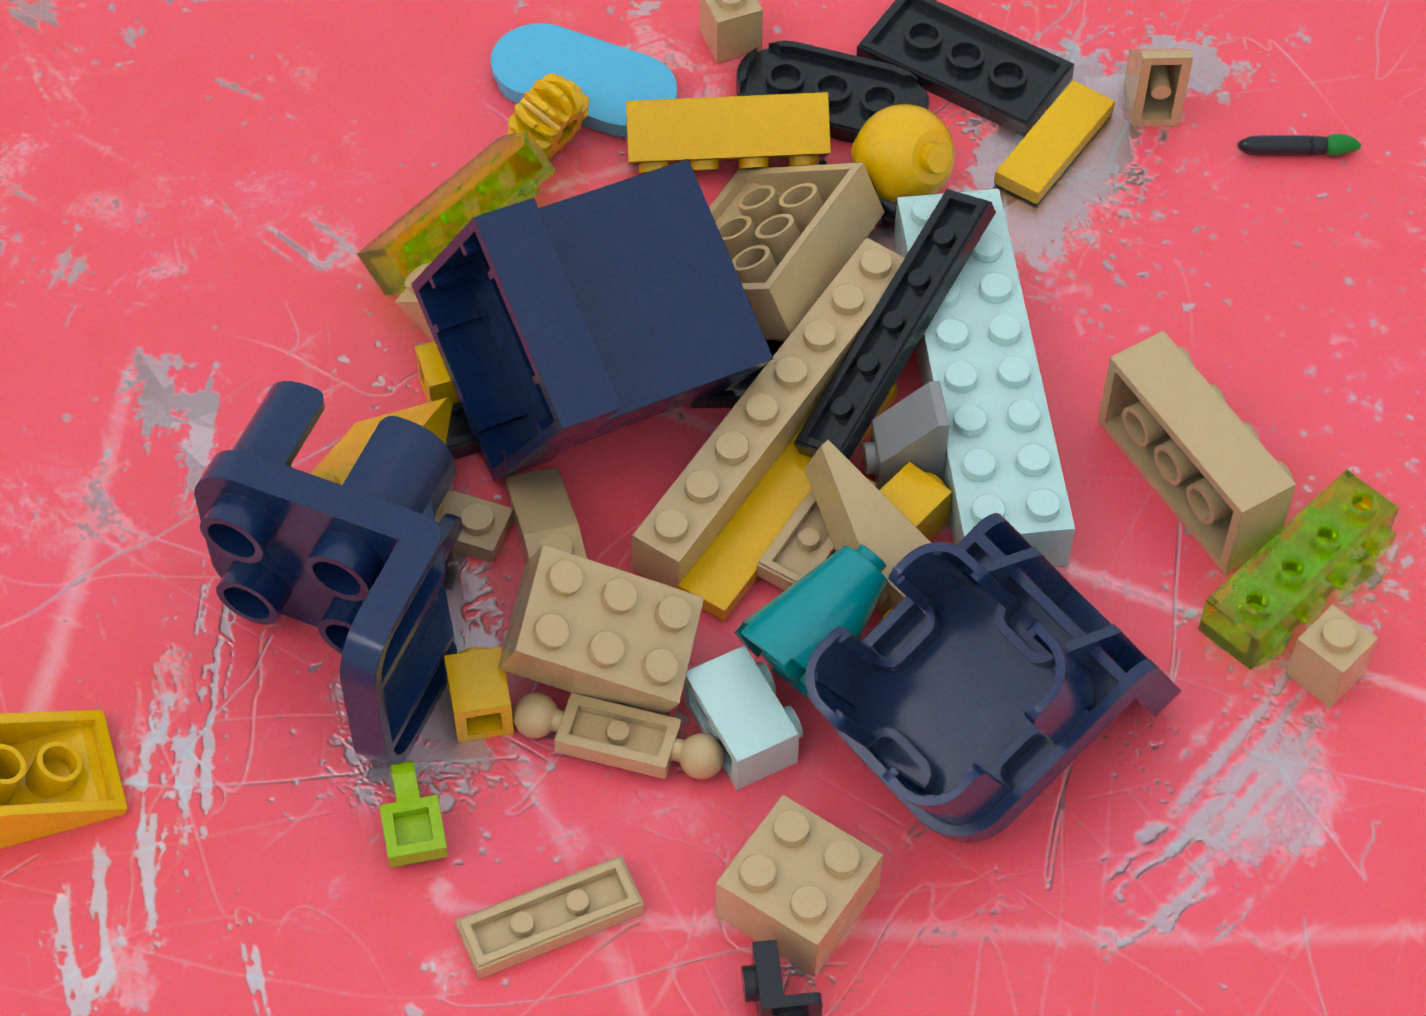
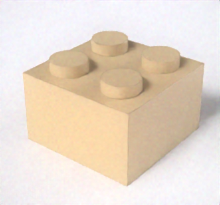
[715,795,883,977]

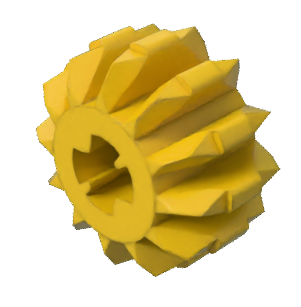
[508,73,589,161]

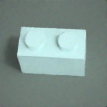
[684,645,803,790]

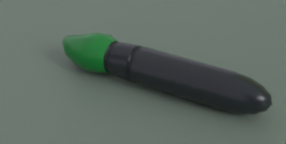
[1237,133,1361,157]

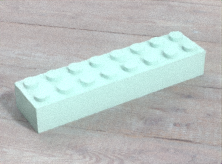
[894,189,1075,567]

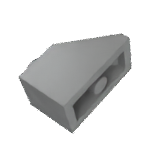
[862,381,950,490]

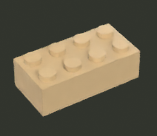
[1097,331,1296,574]

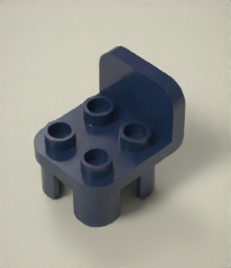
[194,381,462,766]
[805,513,1181,843]

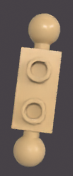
[513,693,725,779]

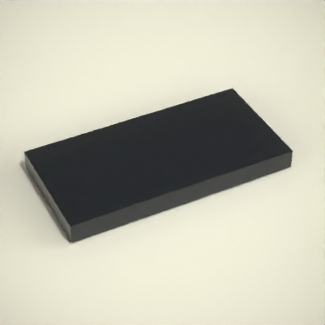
[856,0,1075,137]

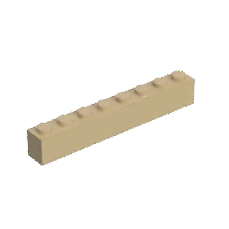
[632,238,905,589]

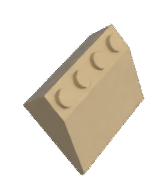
[709,162,885,342]

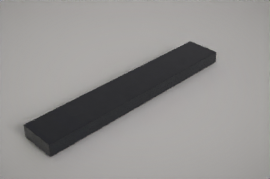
[794,189,996,460]

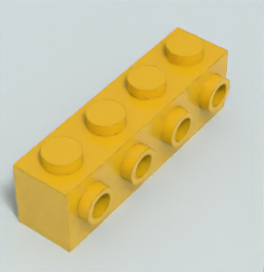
[625,92,831,173]

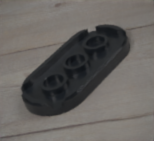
[736,41,929,143]

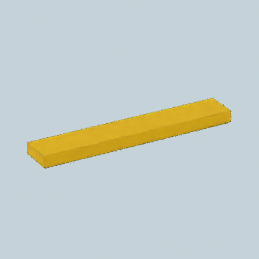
[678,384,898,621]

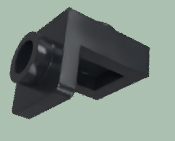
[741,939,823,1016]

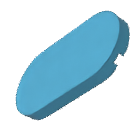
[491,23,677,137]

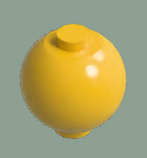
[851,104,955,203]

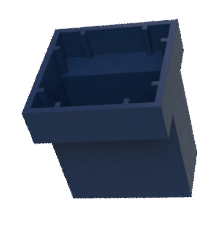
[411,159,774,482]

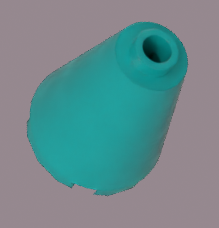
[734,544,888,699]

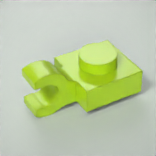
[379,761,448,868]

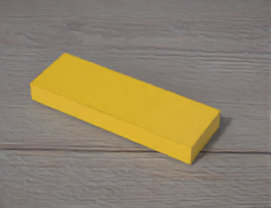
[994,80,1115,205]

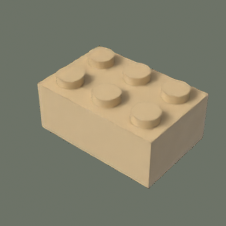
[498,544,704,715]

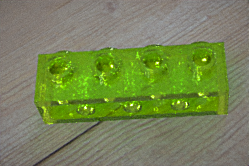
[356,129,556,295]
[1198,469,1399,670]

